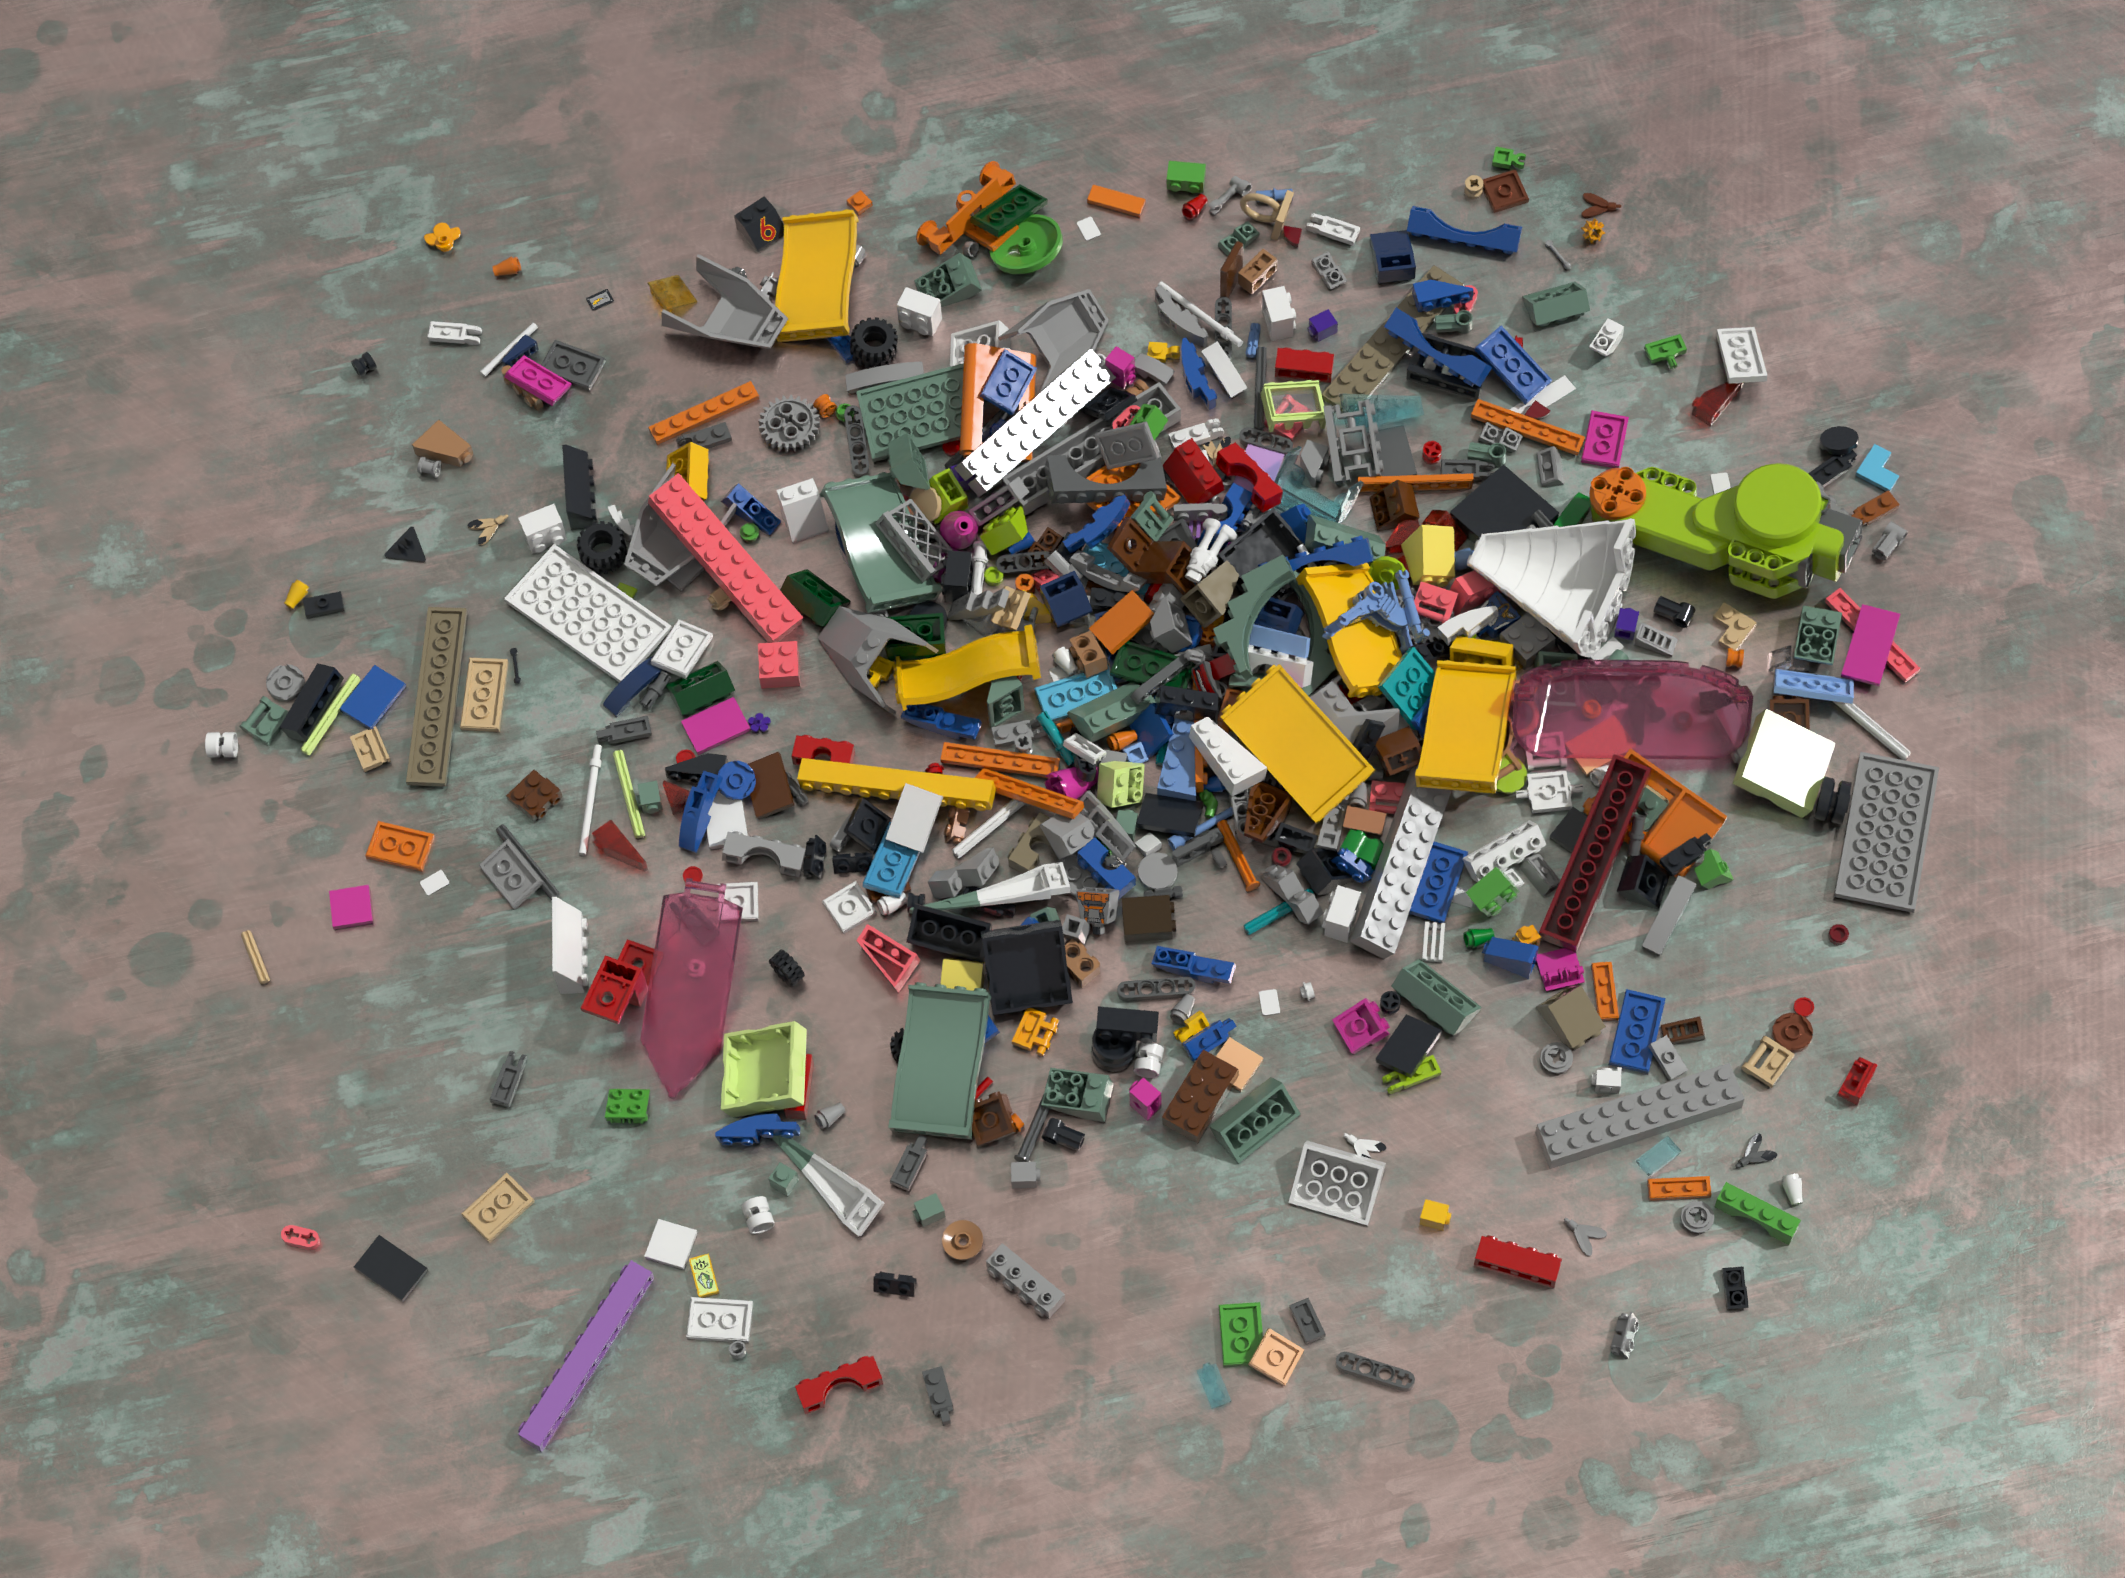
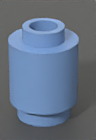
[1454,547,1474,572]

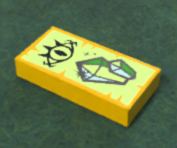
[689,1253,719,1298]

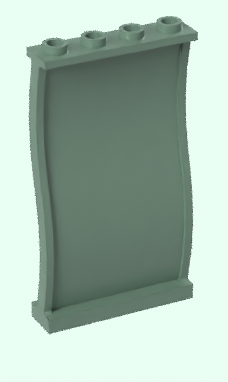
[820,472,942,613]
[888,982,991,1140]

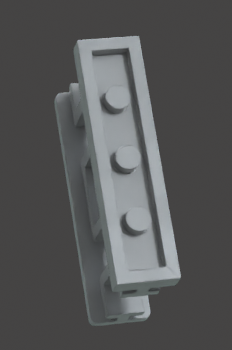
[1323,399,1384,484]

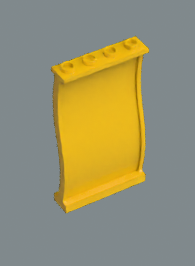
[775,209,859,342]
[1296,563,1402,698]
[893,624,1041,711]
[1415,660,1517,794]
[1221,664,1376,824]

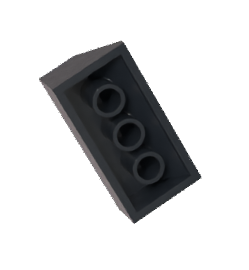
[562,445,597,530]
[906,903,992,963]

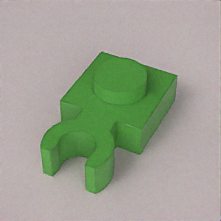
[1492,147,1526,169]

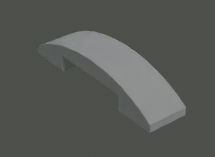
[1070,550,1147,592]
[1317,795,1350,851]

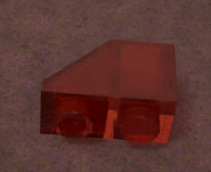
[1421,510,1467,551]

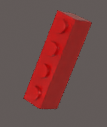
[1474,1235,1562,1288]

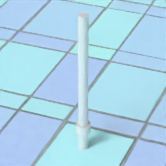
[1158,281,1243,347]
[578,745,602,856]

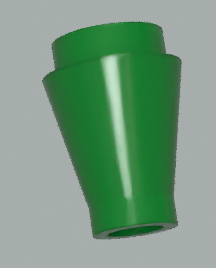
[1463,928,1495,948]

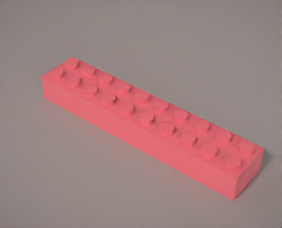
[648,473,803,643]

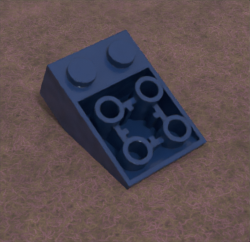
[1370,230,1416,283]
[1253,597,1304,653]

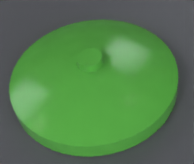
[989,214,1063,274]

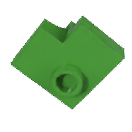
[1694,848,1734,889]

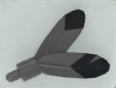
[1735,1133,1778,1168]

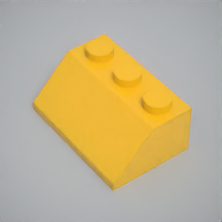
[666,442,709,501]
[1450,636,1514,666]

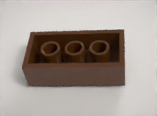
[1162,1050,1239,1144]

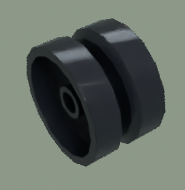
[1814,776,1852,825]
[1091,1029,1137,1072]

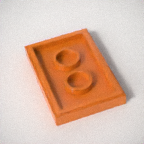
[1089,590,1154,654]
[365,821,435,872]

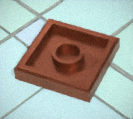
[1482,169,1529,213]

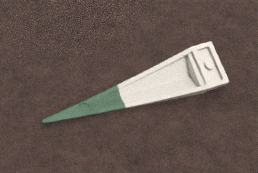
[909,862,1070,913]
[773,1136,885,1236]

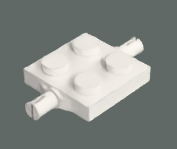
[1515,771,1584,813]

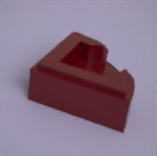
[1283,226,1302,248]
[1525,400,1551,419]

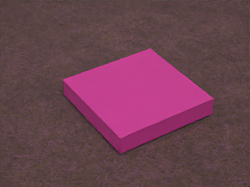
[329,885,373,930]

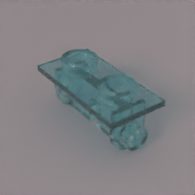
[1196,1362,1231,1409]

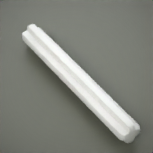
[1833,701,1911,760]
[952,799,1026,858]

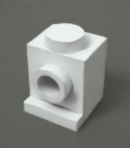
[1591,1067,1622,1094]

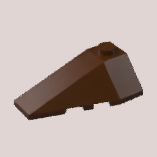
[1244,782,1293,843]

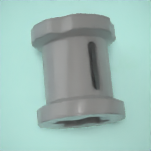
[417,457,441,478]
[1015,734,1033,754]

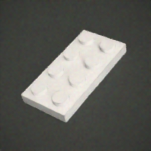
[1716,327,1767,384]

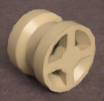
[1464,175,1483,199]

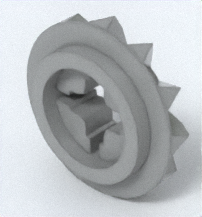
[1540,1042,1573,1074]
[1681,1201,1714,1234]

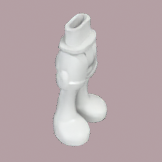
[1185,518,1237,584]

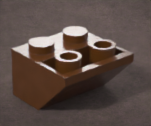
[1369,480,1420,531]
[1375,726,1422,777]

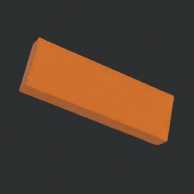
[1087,184,1146,218]
[1591,962,1619,1021]
[1647,1176,1712,1201]

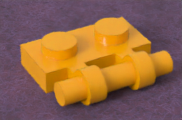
[1012,1008,1059,1056]

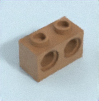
[1238,249,1277,294]
[1068,631,1108,678]
[1065,939,1100,988]

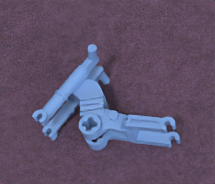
[1322,570,1430,655]

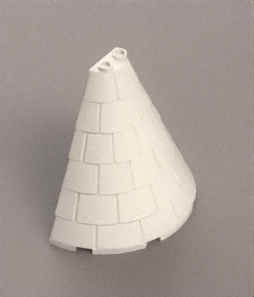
[1467,518,1636,657]

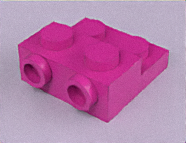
[1332,998,1390,1054]

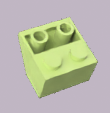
[1097,761,1145,808]

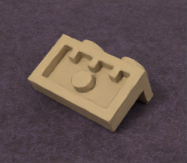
[991,586,1031,630]

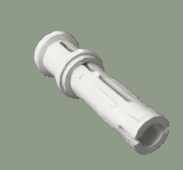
[970,541,988,595]

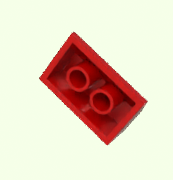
[1162,438,1225,504]

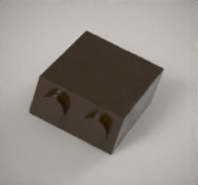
[1122,895,1176,943]

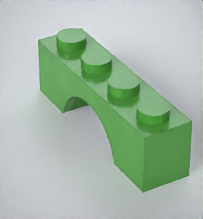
[1714,1182,1801,1245]

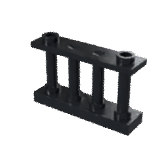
[1406,333,1488,400]

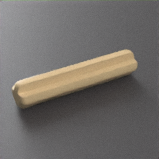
[241,930,270,984]

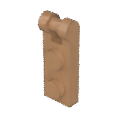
[502,365,544,411]

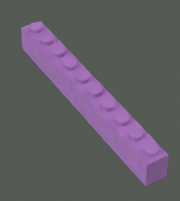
[518,1260,654,1452]

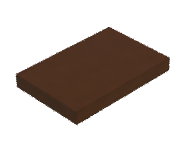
[1220,241,1243,298]
[748,752,794,819]

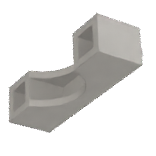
[722,831,805,877]

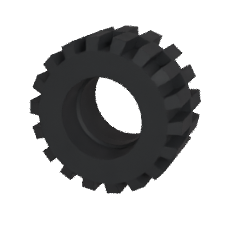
[850,317,898,369]
[577,521,627,574]

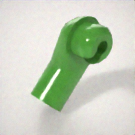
[1199,790,1218,819]

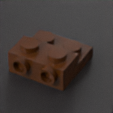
[1767,696,1810,730]
[506,769,562,823]
[972,1091,1016,1146]

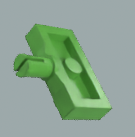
[1644,334,1687,369]

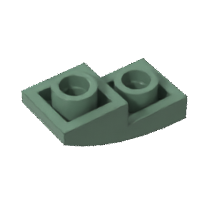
[1218,221,1260,256]

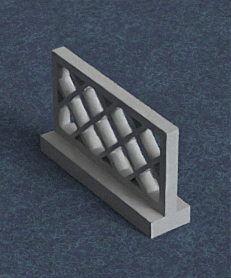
[875,499,953,583]

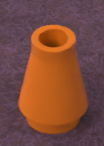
[492,256,521,277]
[1107,729,1138,752]

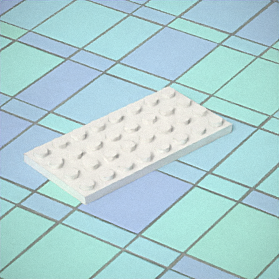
[504,544,672,683]

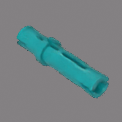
[1036,711,1074,766]

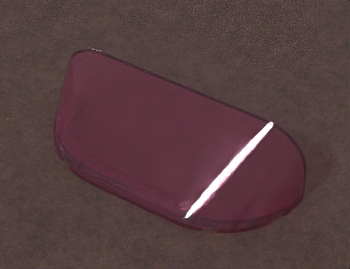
[1512,659,1754,760]

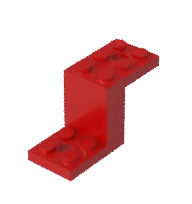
[581,939,664,1024]

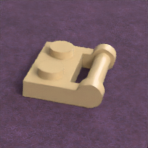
[1741,1036,1795,1088]

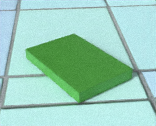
[1219,1302,1263,1367]

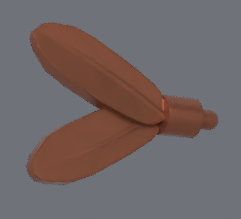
[1582,193,1622,218]

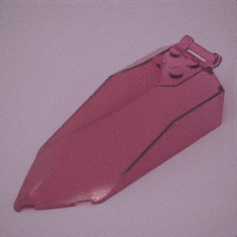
[640,878,743,1099]

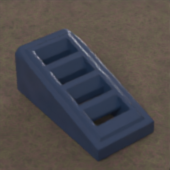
[502,334,539,367]

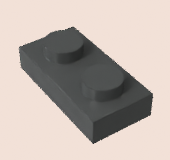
[1289,1298,1326,1344]

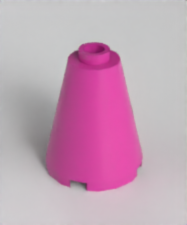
[940,511,978,549]
[1045,765,1099,800]

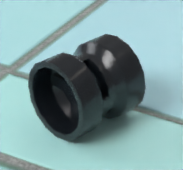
[351,352,377,377]

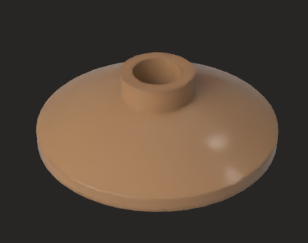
[942,1220,983,1260]

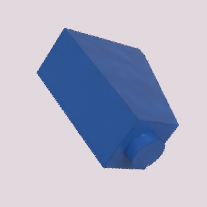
[1482,937,1539,979]

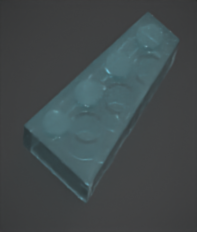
[1339,394,1424,428]

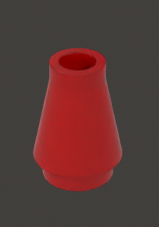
[1182,194,1208,220]

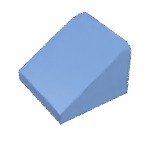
[1121,741,1149,763]

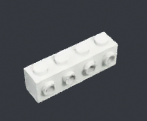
[1462,820,1546,882]

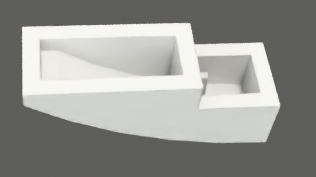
[1201,341,1247,399]
[1438,606,1498,646]

